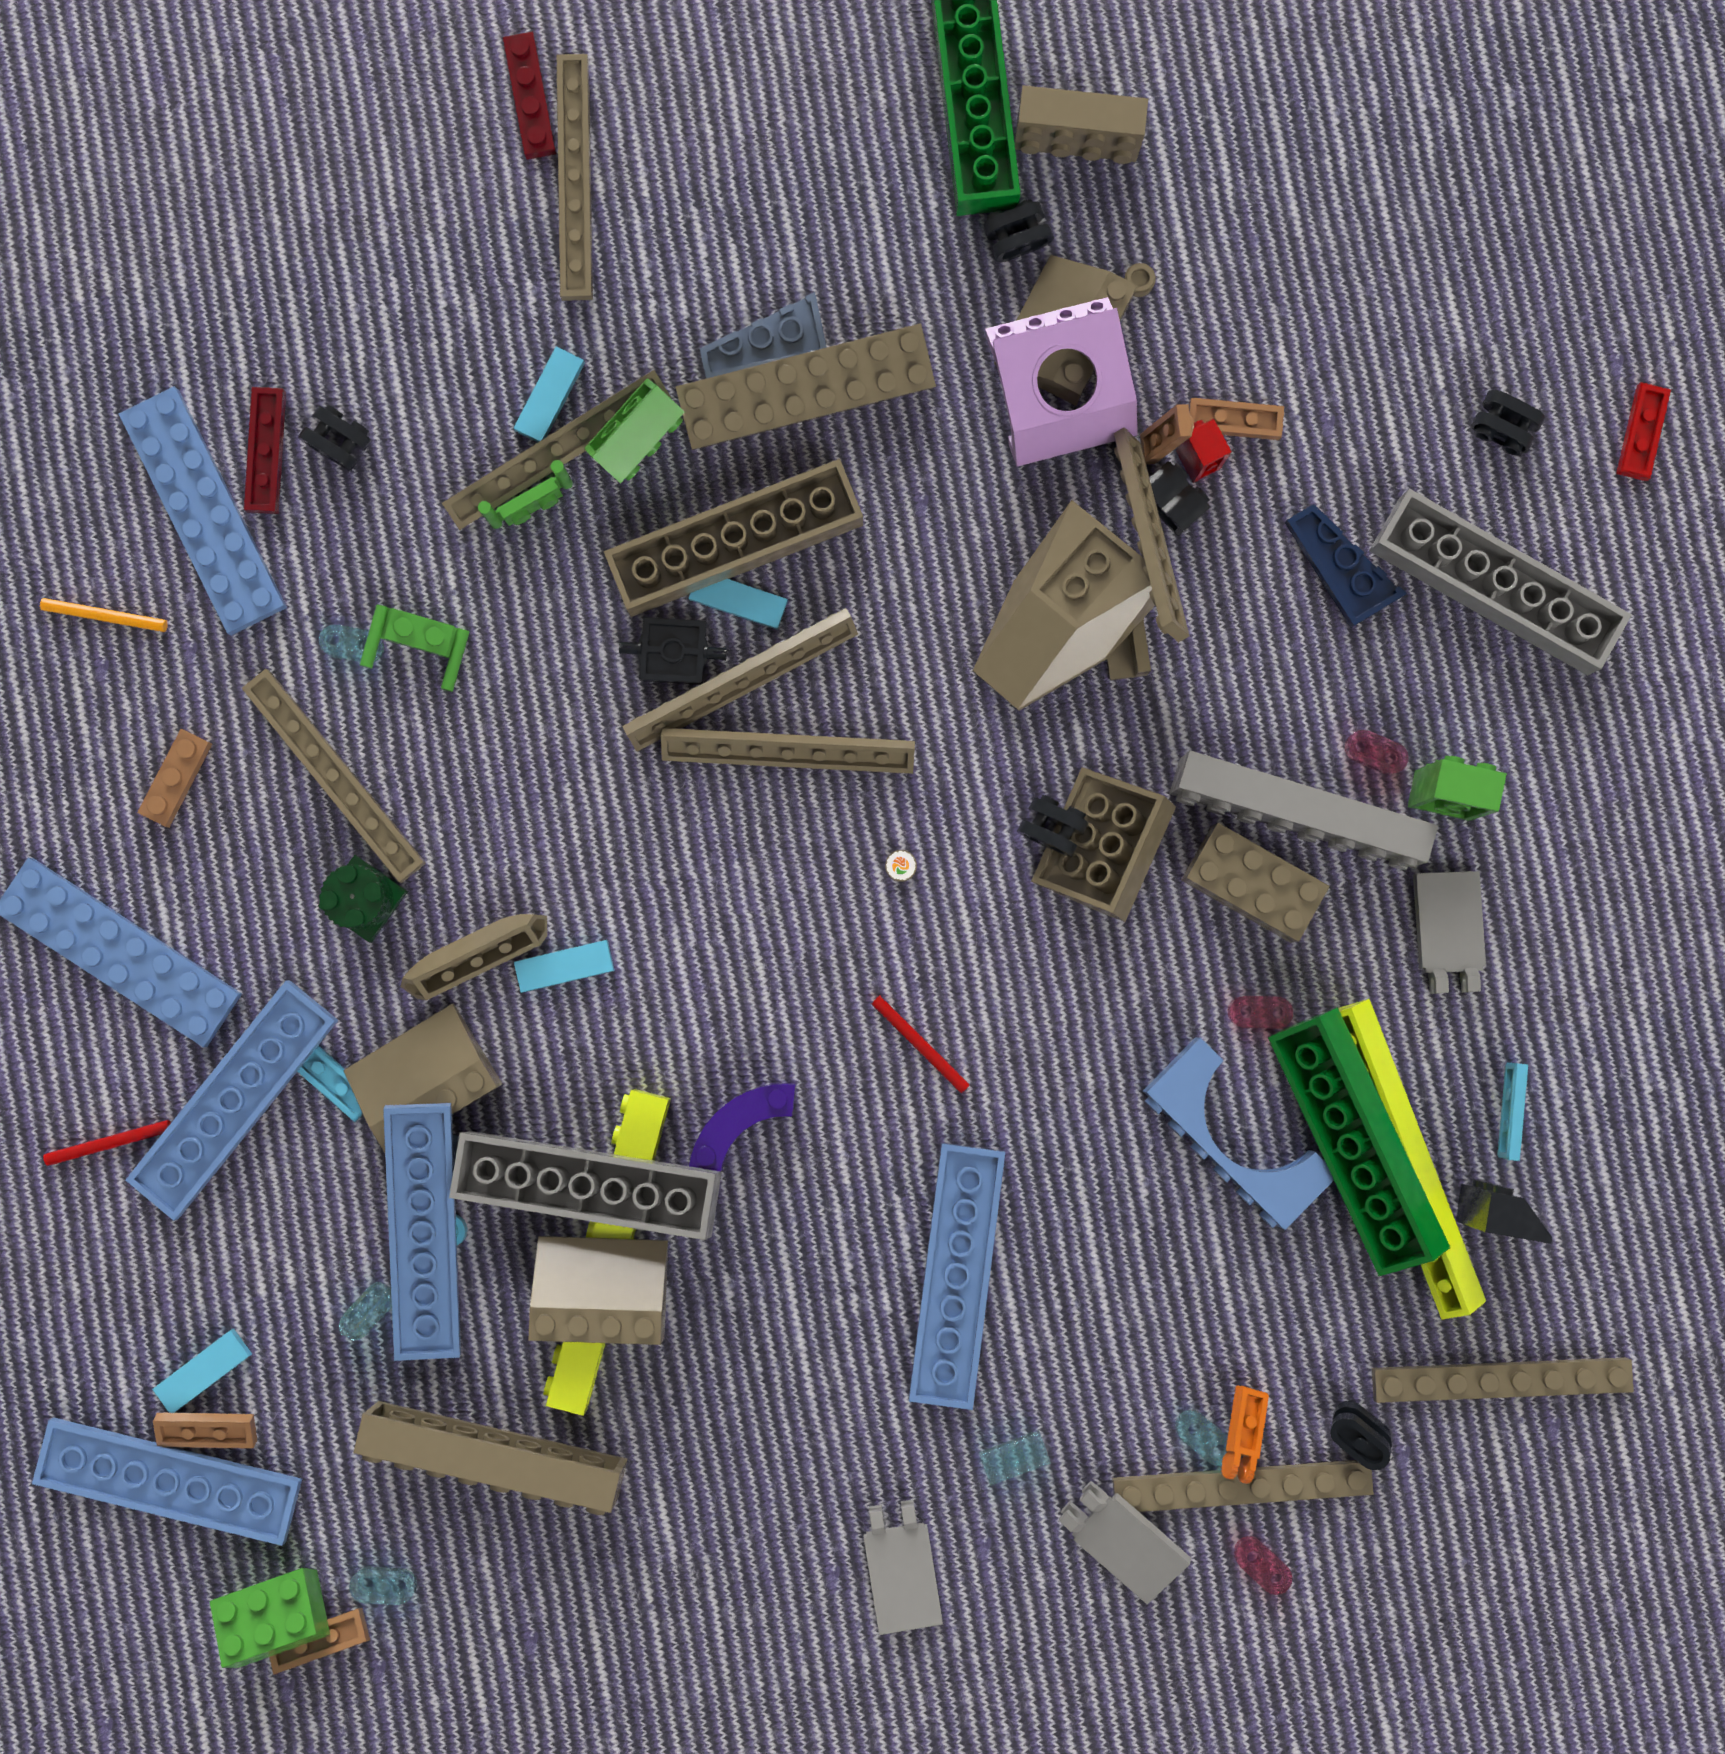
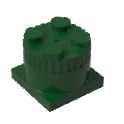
[317,855,408,943]

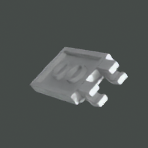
[1413,871,1486,994]
[1059,1481,1191,1604]
[864,1499,943,1635]

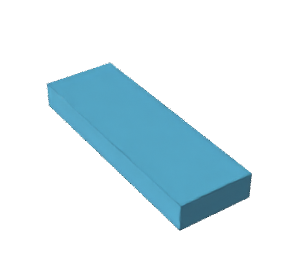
[514,346,585,442]
[689,579,788,630]
[514,940,615,993]
[297,1045,363,1122]
[1497,1063,1528,1161]
[152,1328,252,1413]

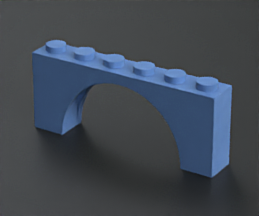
[1143,1037,1334,1230]

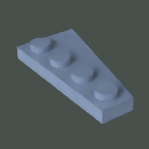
[700,292,827,378]

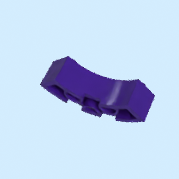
[689,1083,797,1172]

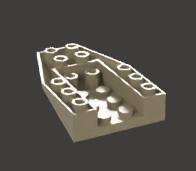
[973,500,1155,711]

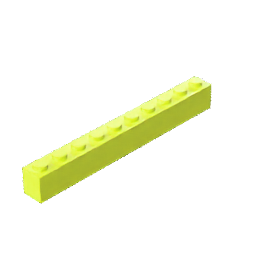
[1339,999,1486,1320]
[543,1089,671,1416]

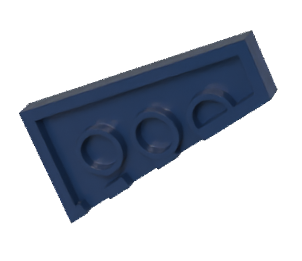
[1285,504,1407,628]

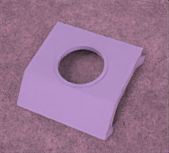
[985,297,1137,467]

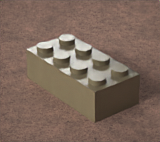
[1015,85,1148,164]
[1181,823,1330,943]

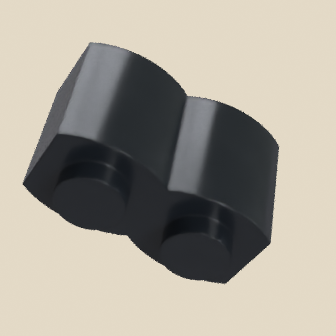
[1149,461,1210,537]

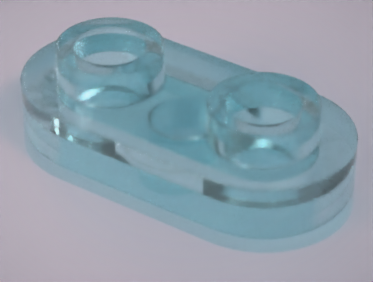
[319,625,384,662]
[339,1282,392,1341]
[1175,1410,1228,1466]
[349,1567,417,1605]

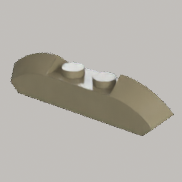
[400,914,547,1000]

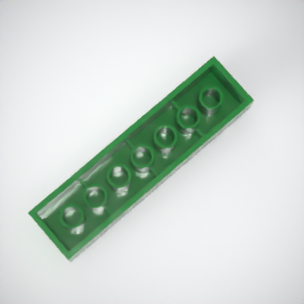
[931,0,1021,216]
[1268,1007,1451,1277]

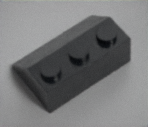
[1456,1180,1552,1244]

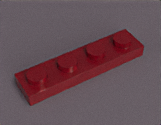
[503,31,557,160]
[244,387,286,514]

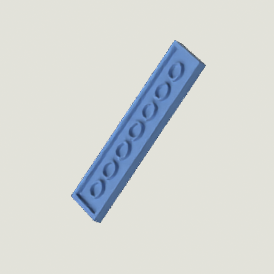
[119,386,287,636]
[0,857,242,1047]
[125,980,339,1221]
[383,1103,461,1361]
[909,1143,1005,1410]
[32,1418,302,1546]

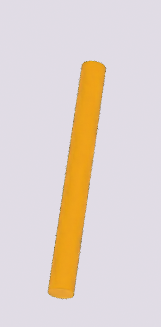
[40,598,168,632]

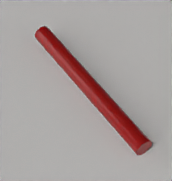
[871,995,970,1093]
[43,1120,171,1166]

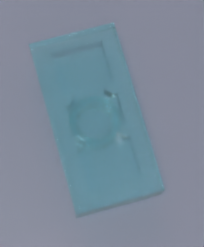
[979,1430,1051,1486]

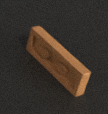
[1189,398,1284,440]
[1140,404,1194,464]
[137,729,212,828]
[153,1413,257,1448]
[269,1608,370,1675]

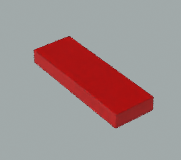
[1616,382,1671,481]

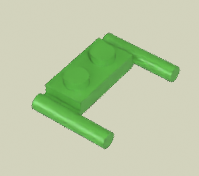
[478,460,573,529]
[360,604,470,692]

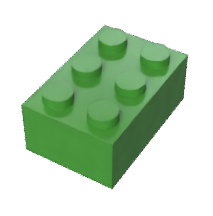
[584,378,685,484]
[1407,756,1507,821]
[209,1568,330,1668]

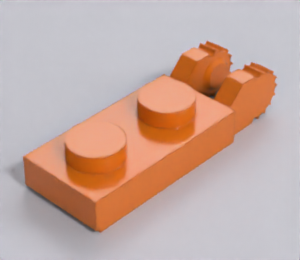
[1221,1386,1269,1484]

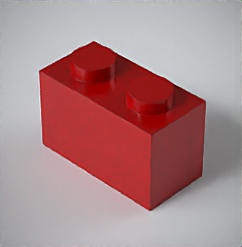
[1176,419,1232,483]

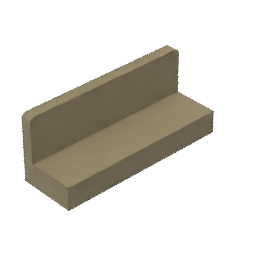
[1106,618,1151,680]

